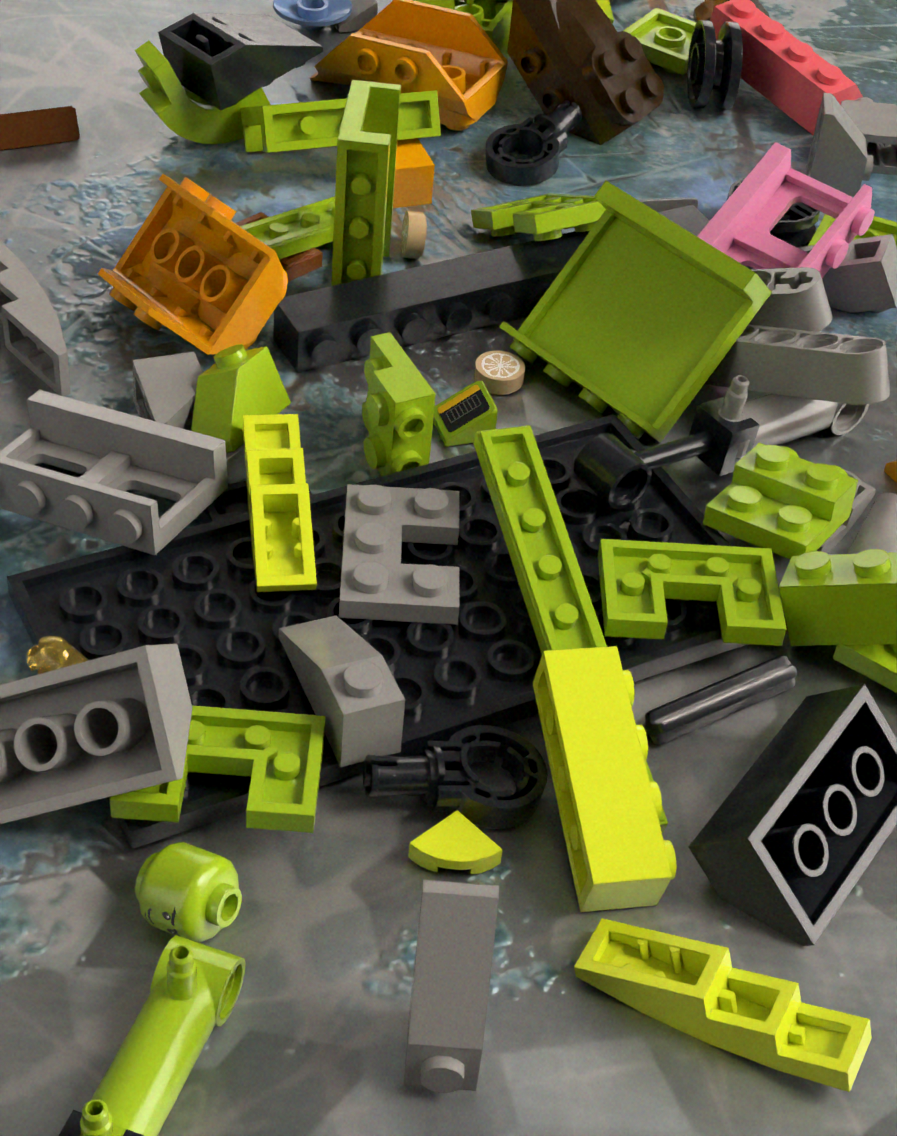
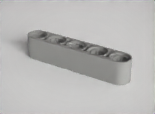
[705,325,890,405]

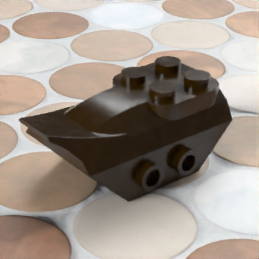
[507,0,664,145]

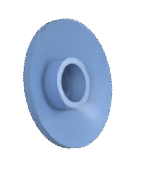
[273,0,352,31]

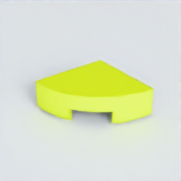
[408,810,503,874]

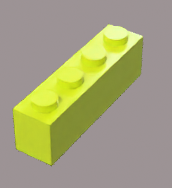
[533,646,677,913]

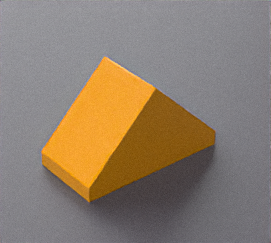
[393,138,435,208]

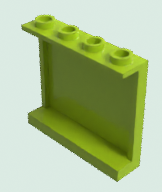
[499,180,772,443]

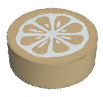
[401,211,427,259]
[474,350,525,395]

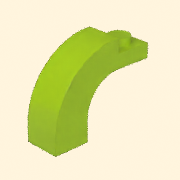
[135,40,271,144]

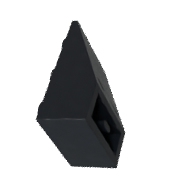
[158,13,323,110]

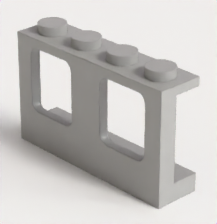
[0,390,228,555]

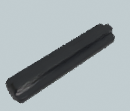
[643,655,799,745]

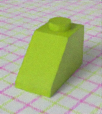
[191,344,291,453]

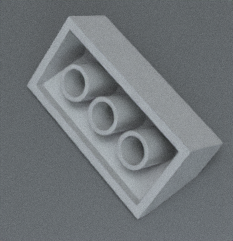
[0,644,192,824]

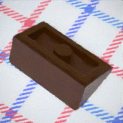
[0,106,80,150]

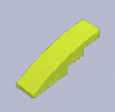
[243,414,317,592]
[574,918,872,1092]

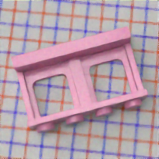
[697,142,875,278]

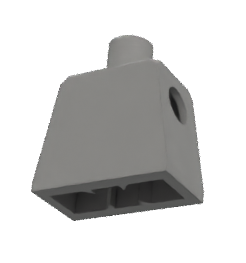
[840,97,897,175]

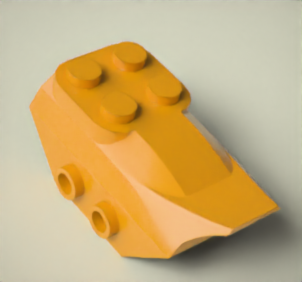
[310,0,508,131]
[98,174,288,355]

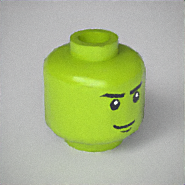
[135,842,242,943]

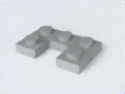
[339,484,459,625]

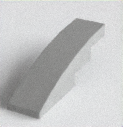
[0,241,71,396]

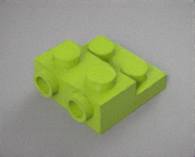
[362,332,436,476]
[703,442,858,559]

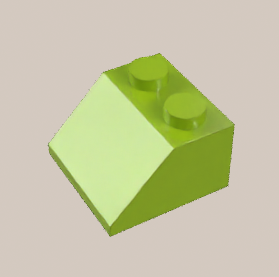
[779,549,897,646]

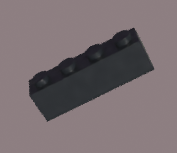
[688,684,897,946]

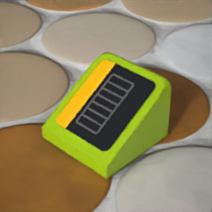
[433,381,498,447]

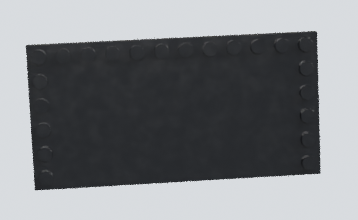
[7,414,788,849]

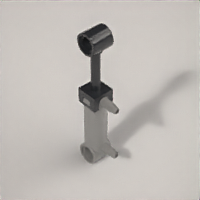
[574,375,869,509]

